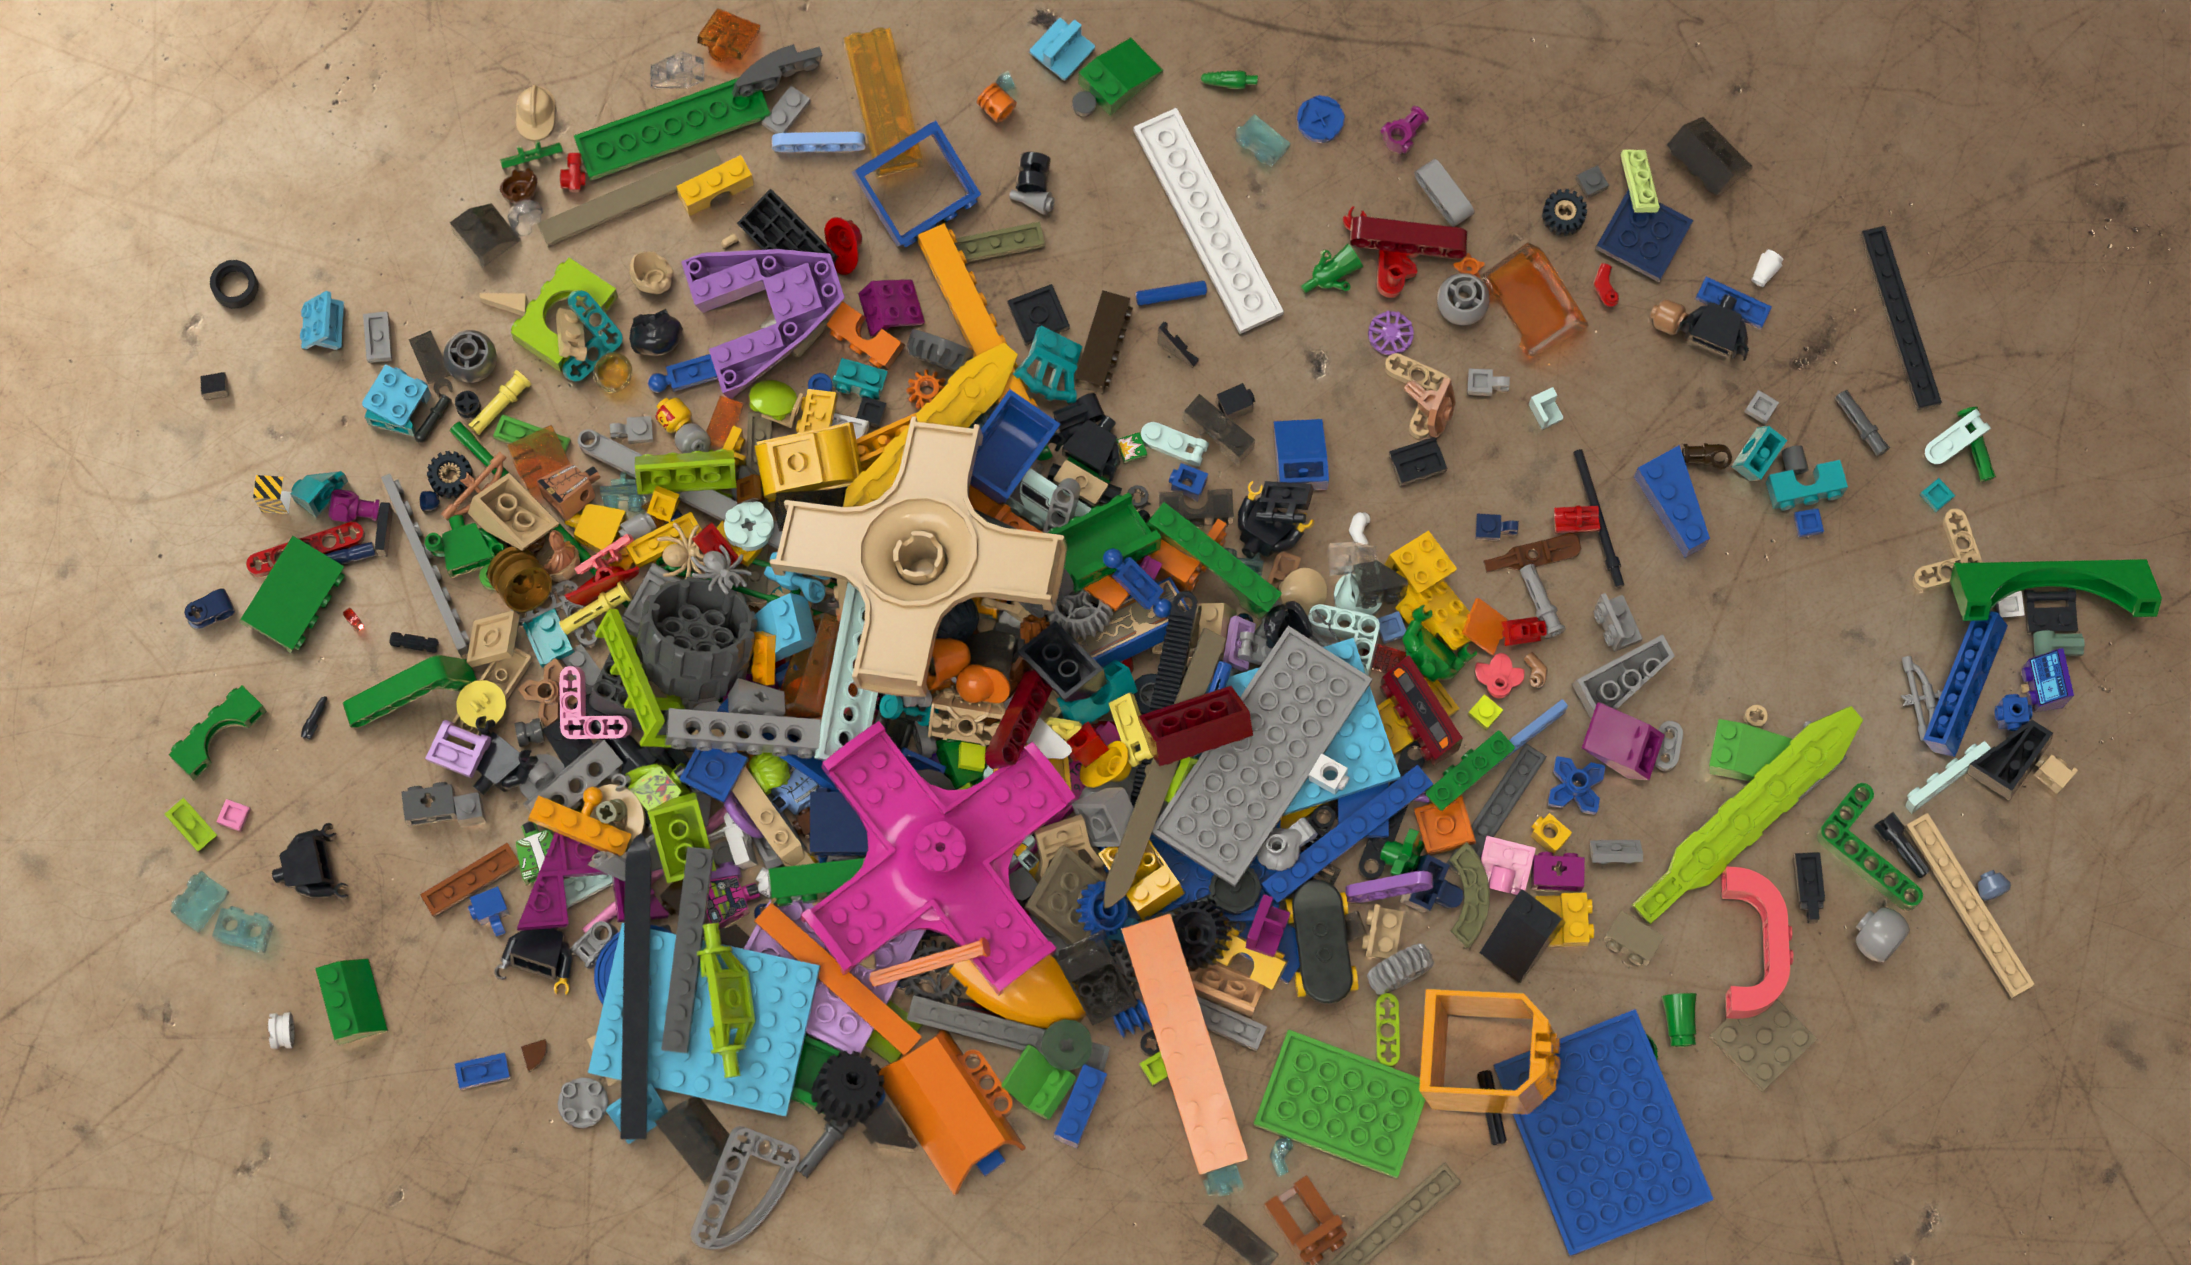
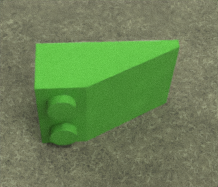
[1709,719,1792,781]

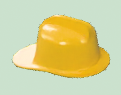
[1080,741,1132,788]

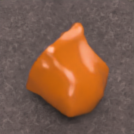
[926,638,971,691]

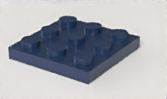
[1595,189,1693,282]

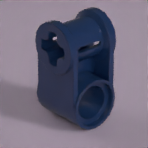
[184,588,236,629]

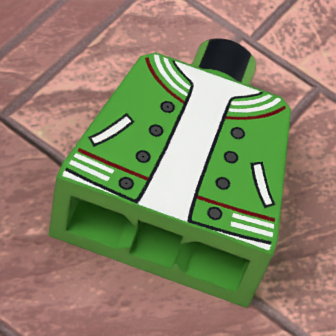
[516,821,553,885]

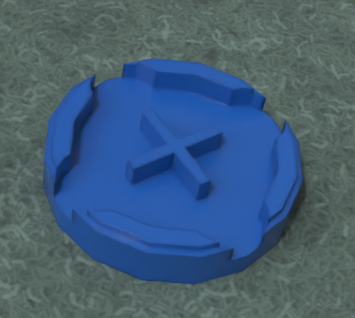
[1297,95,1345,143]

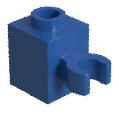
[468,887,510,937]

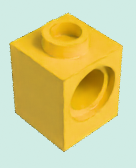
[1530,813,1572,856]

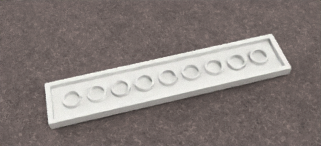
[1133,108,1284,334]

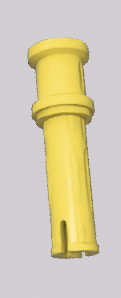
[468,370,532,436]
[559,581,632,635]

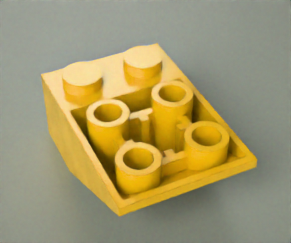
[1098,840,1185,921]

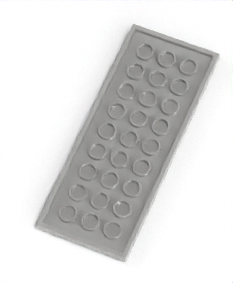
[1151,626,1373,887]

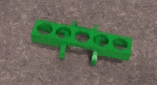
[500,140,563,169]

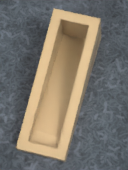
[480,293,527,316]

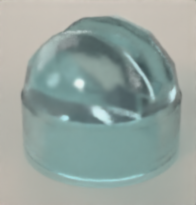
[996,71,1016,92]

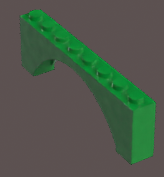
[1950,559,2162,621]

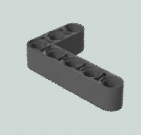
[589,653,697,753]

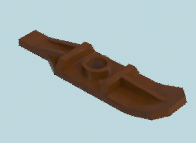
[1483,533,1582,573]

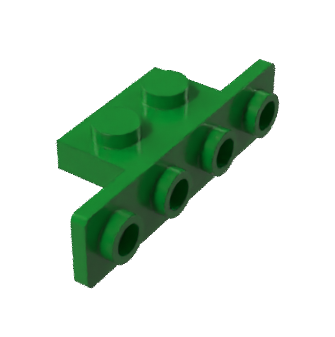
[1425,730,1515,811]

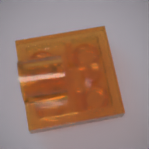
[697,8,761,62]
[507,425,570,490]

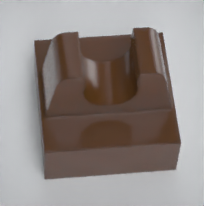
[736,474,765,504]

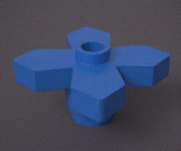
[1548,756,1605,815]

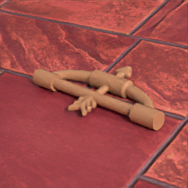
[441,451,507,521]

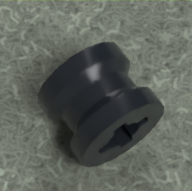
[455,391,481,420]

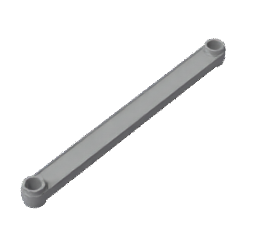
[578,429,784,549]

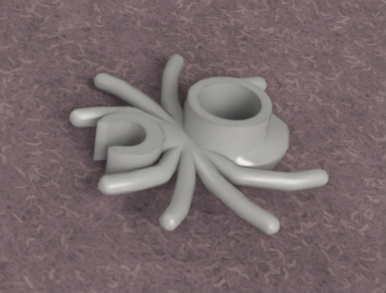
[691,545,752,595]

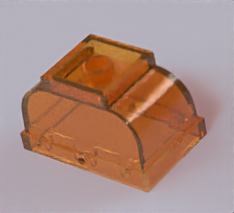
[780,613,860,719]

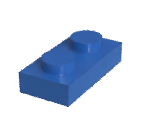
[455,1053,511,1090]

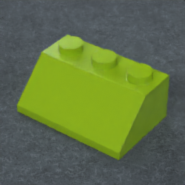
[648,792,716,883]

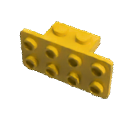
[1394,570,1471,650]

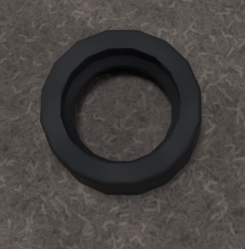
[210,260,258,309]

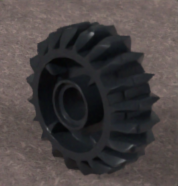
[1172,900,1233,969]

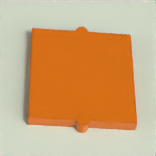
[1462,598,1508,655]

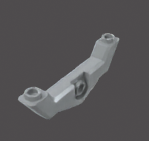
[588,788,712,881]

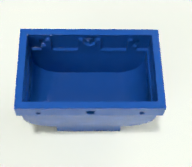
[970,389,1060,504]

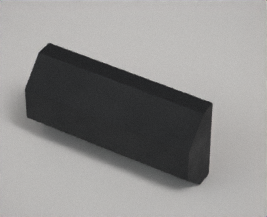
[737,189,838,264]

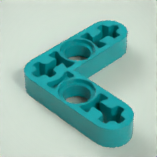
[563,290,623,381]

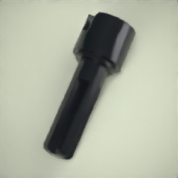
[1873,812,1930,878]

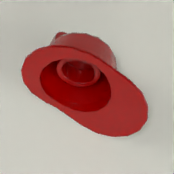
[824,217,863,275]

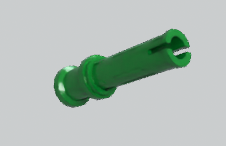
[1957,407,1996,482]

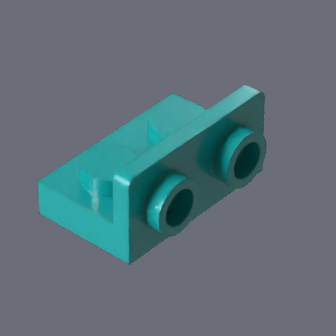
[832,358,888,401]

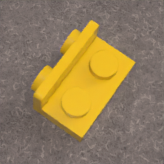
[796,389,838,433]

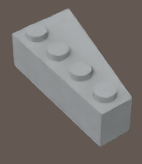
[1572,634,1675,719]

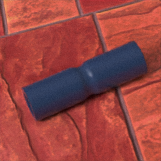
[325,542,376,565]

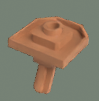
[1404,377,1456,438]

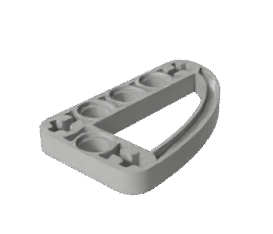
[691,1126,800,1249]

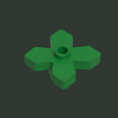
[1380,828,1424,876]

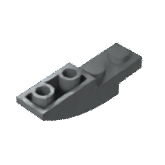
[732,44,823,97]

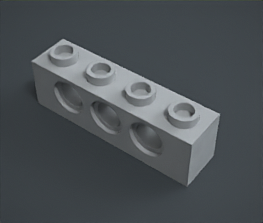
[523,739,623,827]

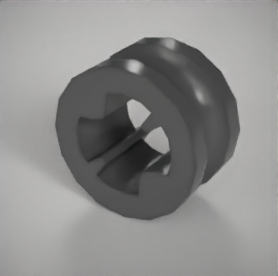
[1127,485,1149,510]

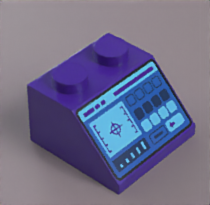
[2022,648,2074,713]

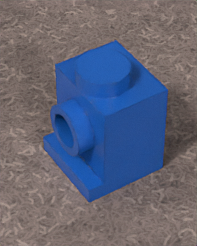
[1169,463,1208,502]

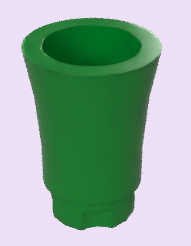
[1661,993,1697,1047]

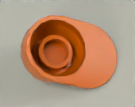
[956,665,1010,703]

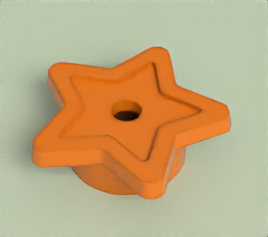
[1453,253,1485,279]

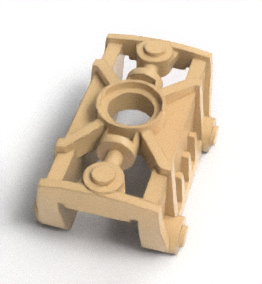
[928,688,1006,746]

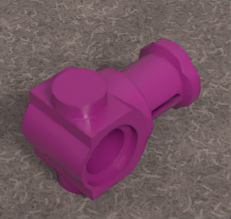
[1380,105,1429,155]
[328,489,380,522]

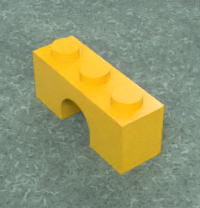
[676,155,754,217]
[1216,925,1289,989]

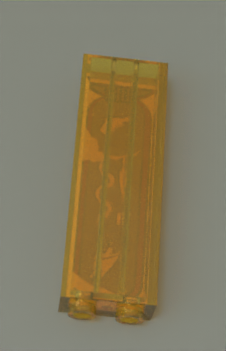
[844,27,923,177]

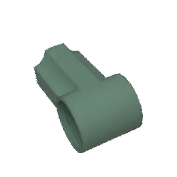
[2033,631,2085,657]

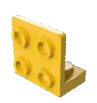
[1384,530,1457,594]

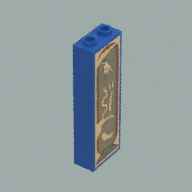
[1071,577,1190,668]

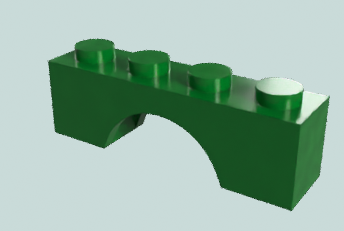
[168,685,267,781]

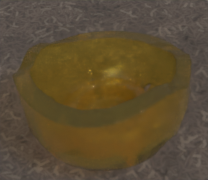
[593,352,633,393]

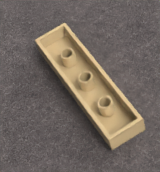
[446,647,533,750]

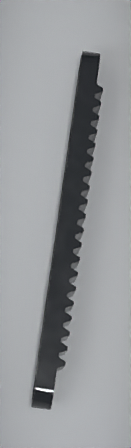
[1130,591,1199,808]

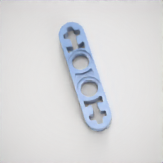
[772,132,866,152]

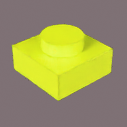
[1468,694,1503,730]

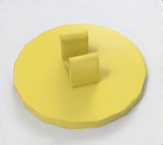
[456,680,506,729]

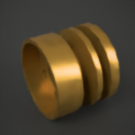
[487,547,552,612]

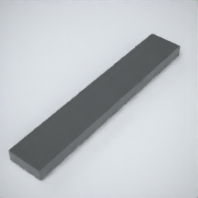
[1447,743,1547,875]

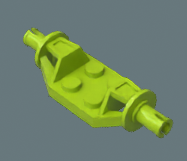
[697,923,755,1078]

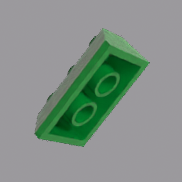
[315,959,388,1046]

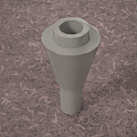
[1010,190,1055,215]

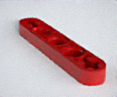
[246,522,365,578]

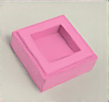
[216,799,251,832]

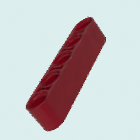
[1350,216,1468,259]
[985,669,1053,769]

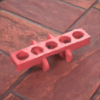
[574,534,634,575]

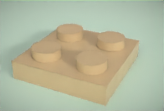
[466,611,520,667]

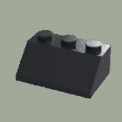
[1017,621,1107,702]

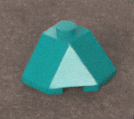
[290,471,349,518]

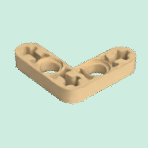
[1385,353,1450,439]
[1912,509,1983,591]

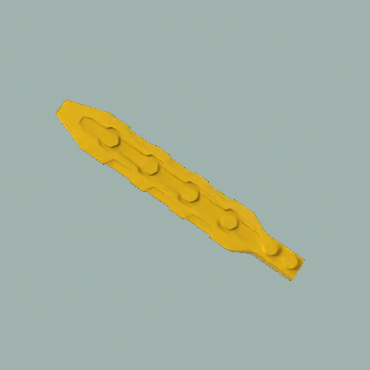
[843,342,1018,507]

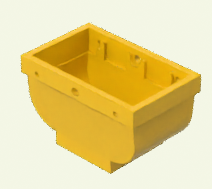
[754,422,862,502]

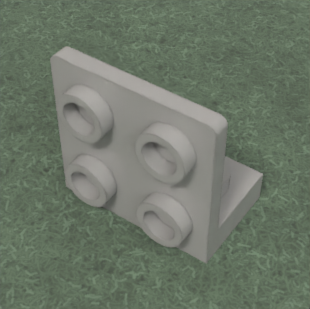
[1593,593,1643,652]

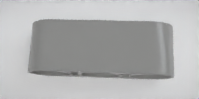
[1414,159,1474,227]
[1043,478,1080,533]

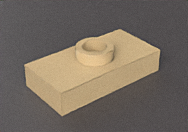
[1053,460,1108,507]

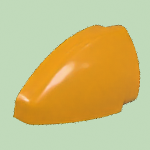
[949,955,1088,1028]

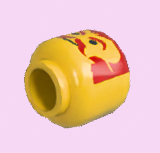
[655,397,692,433]

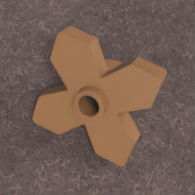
[518,659,578,726]

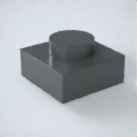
[1575,165,1609,198]

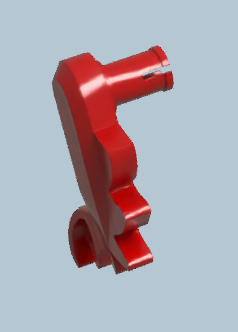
[1343,206,1418,298]

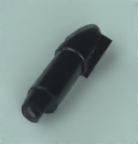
[301,696,327,740]

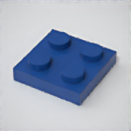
[679,747,748,804]

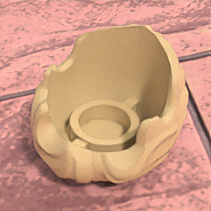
[629,251,673,294]

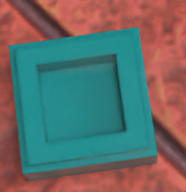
[1920,478,1956,512]

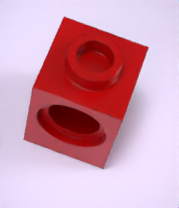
[1064,721,1110,768]

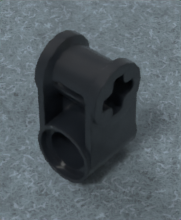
[1304,805,1335,848]

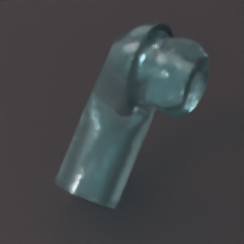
[1270,1138,1293,1177]

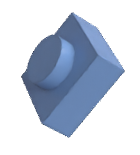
[1377,611,1406,644]

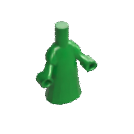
[1300,243,1363,294]

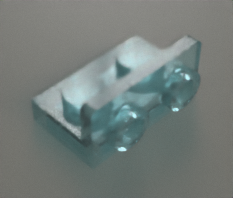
[1235,114,1291,167]
[170,871,229,933]

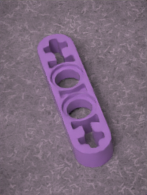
[1346,871,1433,903]

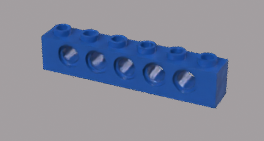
[1923,611,2008,757]

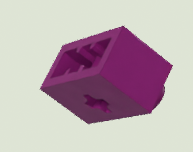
[1531,852,1585,892]

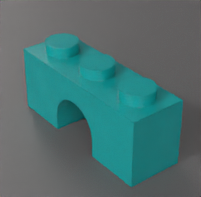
[1766,460,1848,510]
[1057,659,1138,726]

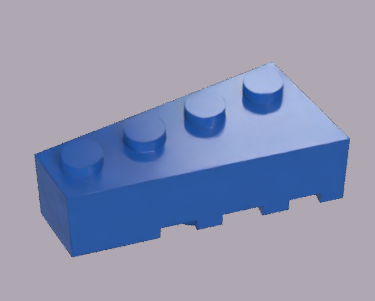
[1634,445,1710,558]

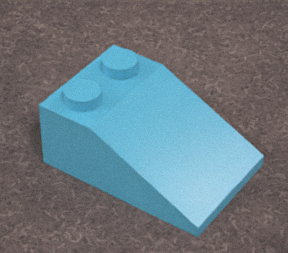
[756,593,818,662]

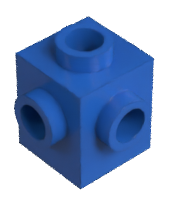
[1994,694,2033,731]

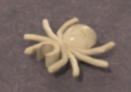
[657,523,707,579]

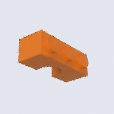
[826,301,905,369]

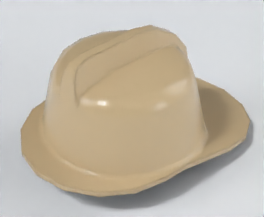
[516,85,555,141]

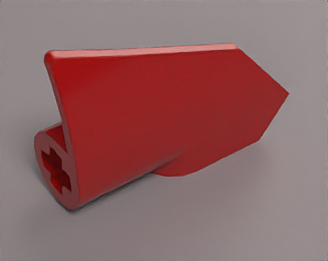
[565,566,640,606]

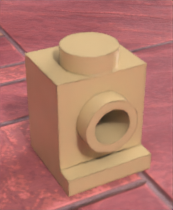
[2034,754,2078,794]

